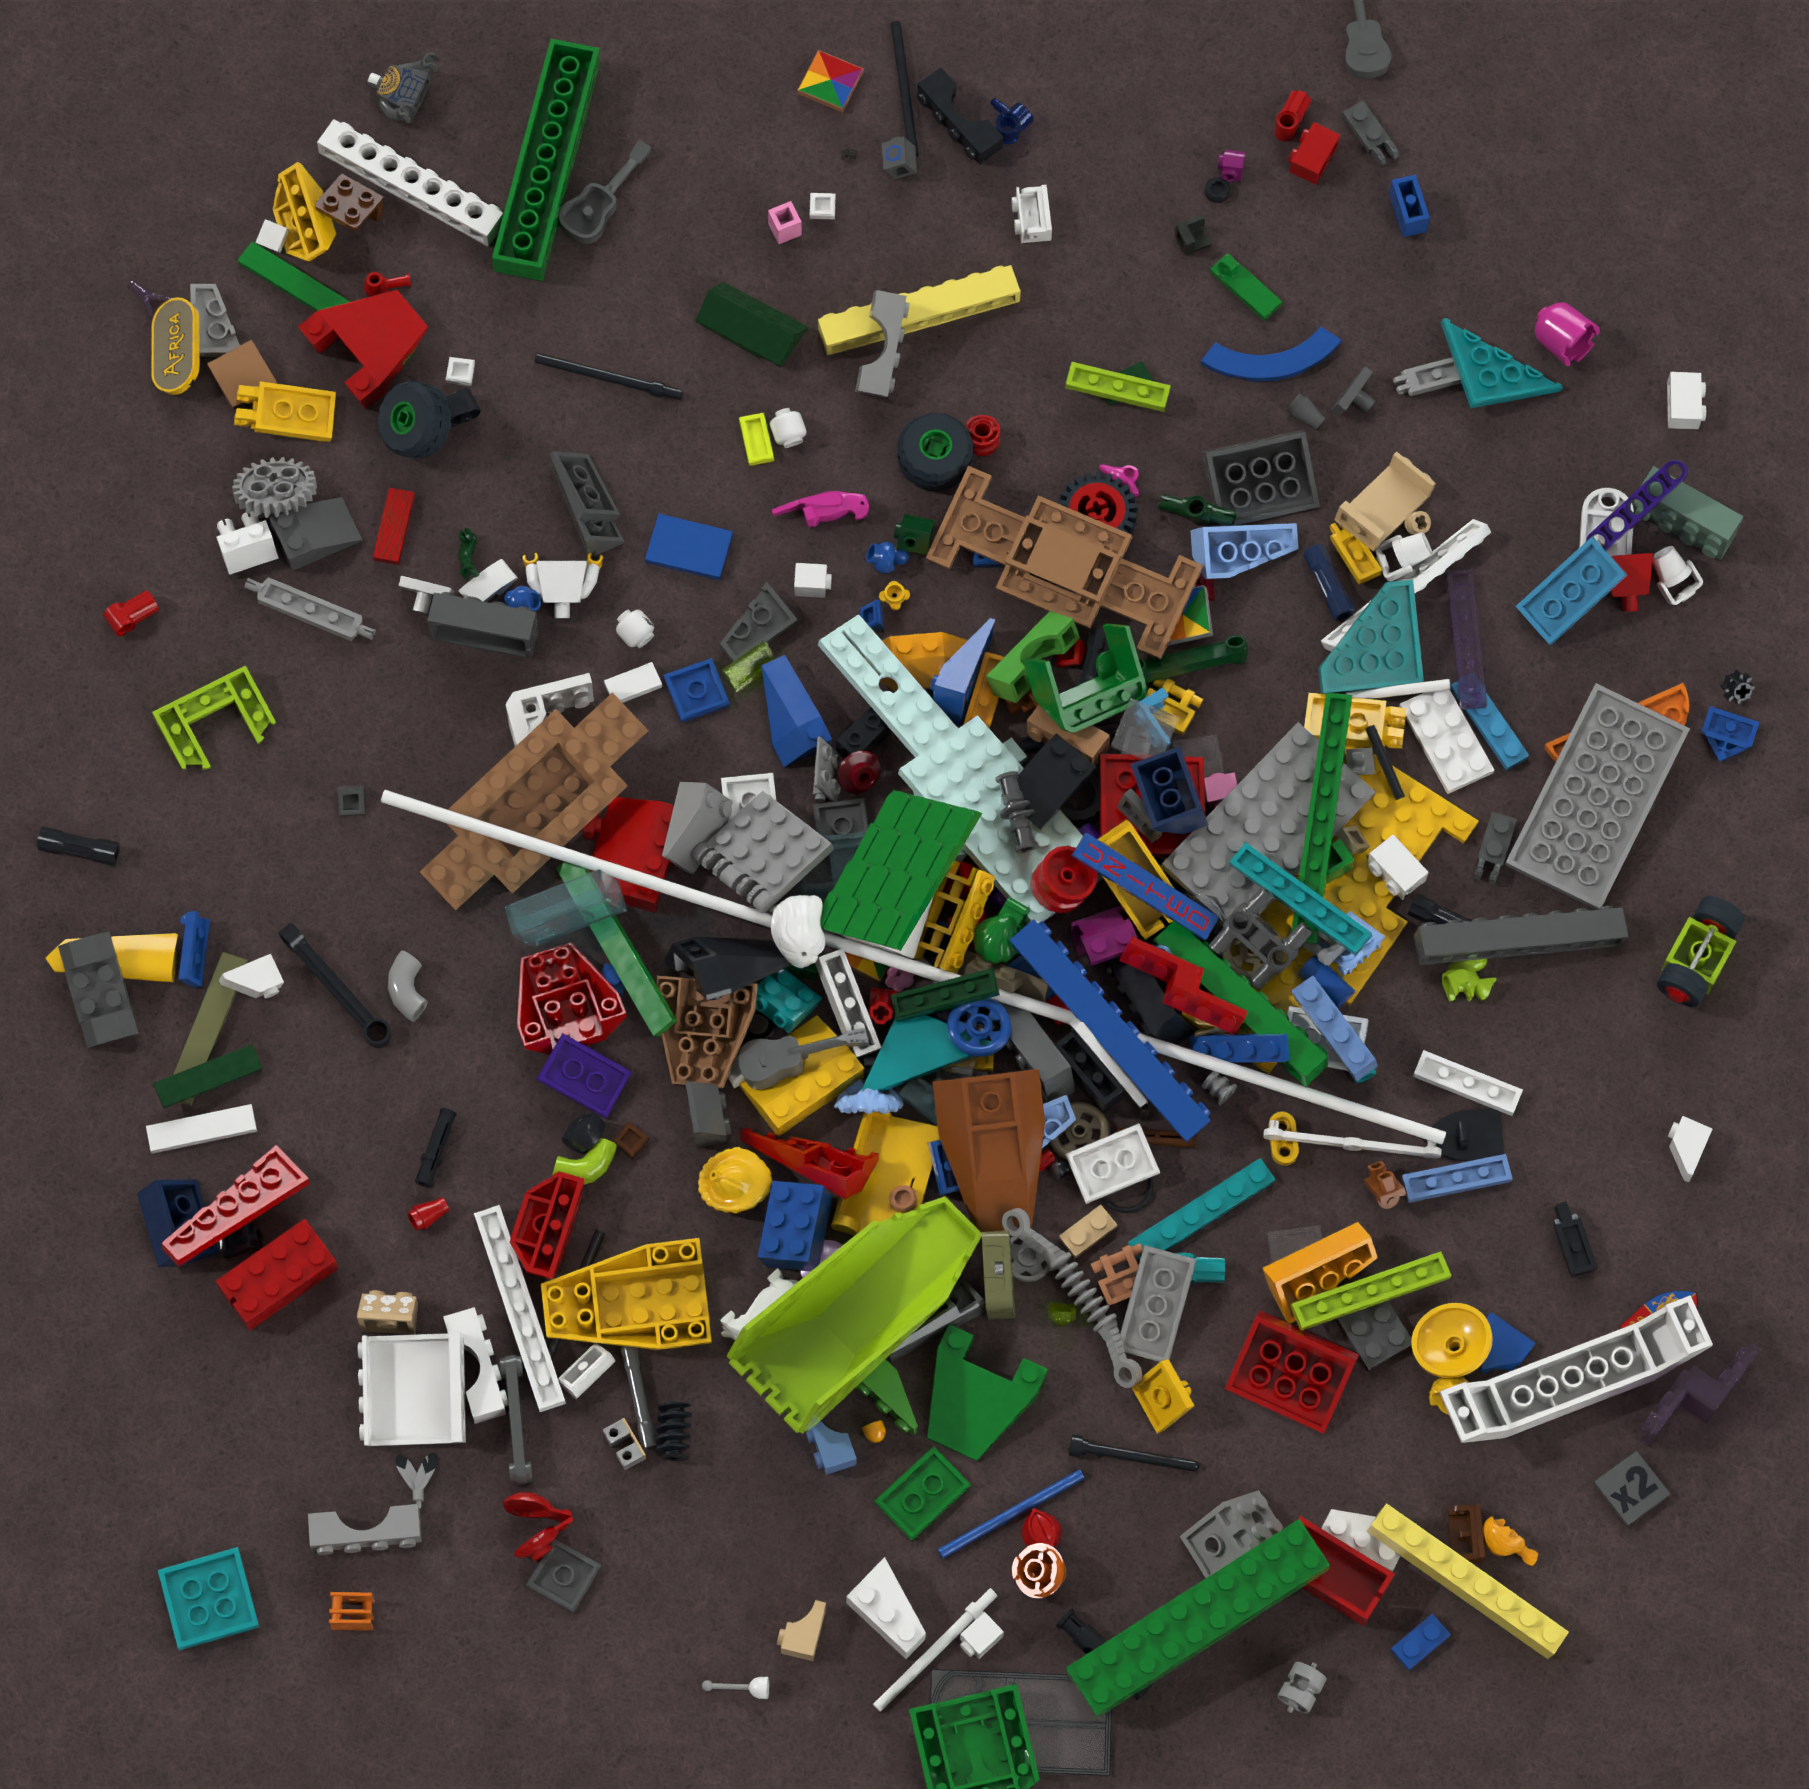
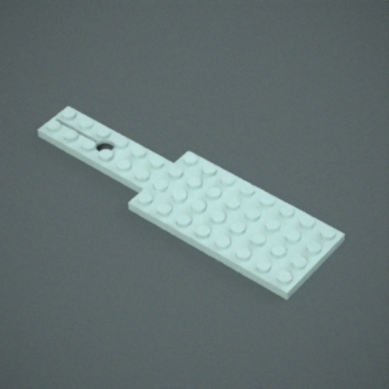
[818,614,1103,924]

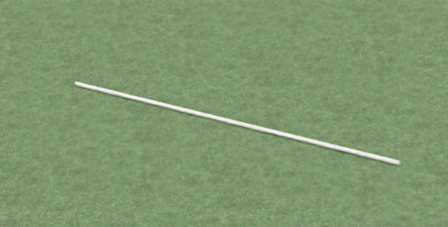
[381,790,1446,1144]

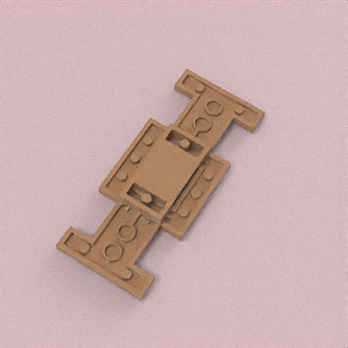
[926,466,1203,660]

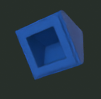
[860,599,885,632]

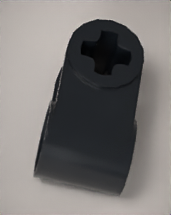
[446,388,481,428]

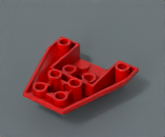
[517,942,627,1055]

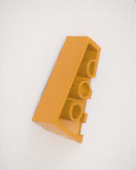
[1262,1222,1378,1324]

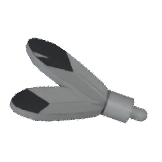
[396,1453,437,1509]

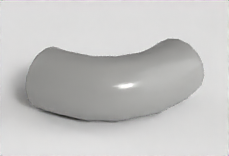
[388,950,428,1022]

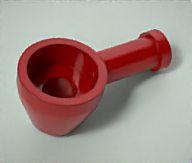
[363,272,411,297]

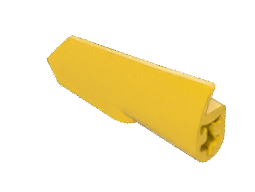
[46,933,178,983]

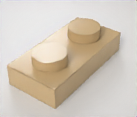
[1058,1205,1117,1259]

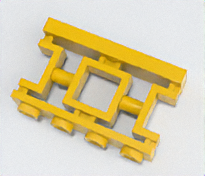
[914,861,995,974]

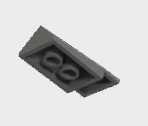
[550,451,625,557]
[888,1277,986,1362]

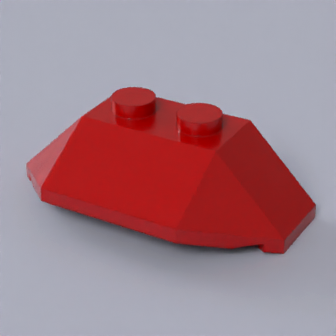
[509,1171,585,1280]

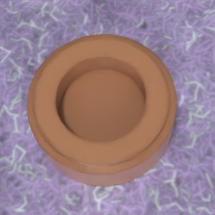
[890,1185,917,1213]

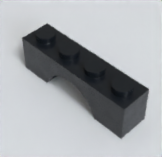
[917,67,1004,164]

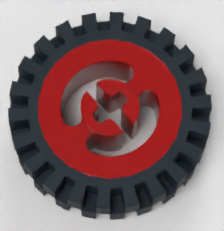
[1058,472,1137,534]

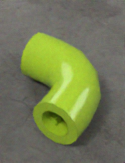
[552,1138,617,1185]

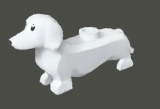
[720,1268,798,1340]

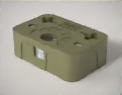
[982,1230,1015,1320]

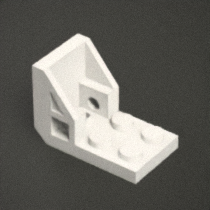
[506,673,594,746]

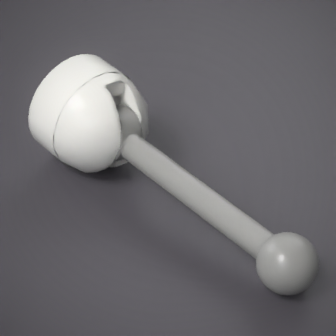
[702,1677,769,1699]

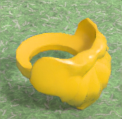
[1429,1377,1469,1415]

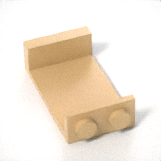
[1335,452,1436,552]

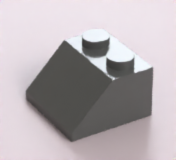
[685,1081,731,1148]

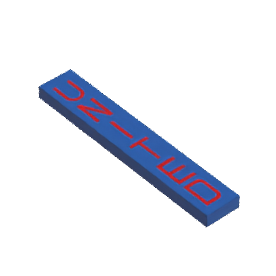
[1071,833,1219,940]

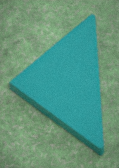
[1441,318,1563,408]
[862,1015,992,1092]

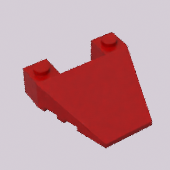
[298,290,429,409]

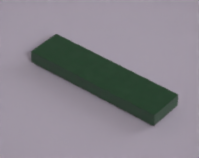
[891,968,1000,1022]
[153,1044,263,1109]

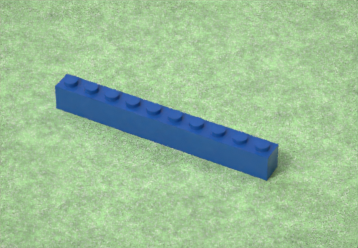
[1010,919,1211,1143]

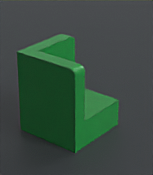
[1326,839,1355,884]

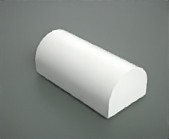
[558,1343,615,1399]

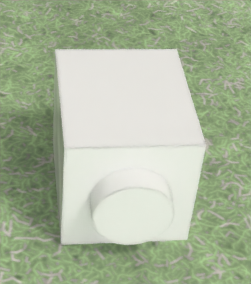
[794,563,832,598]
[960,1612,1004,1659]

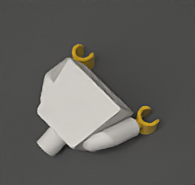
[523,553,603,618]

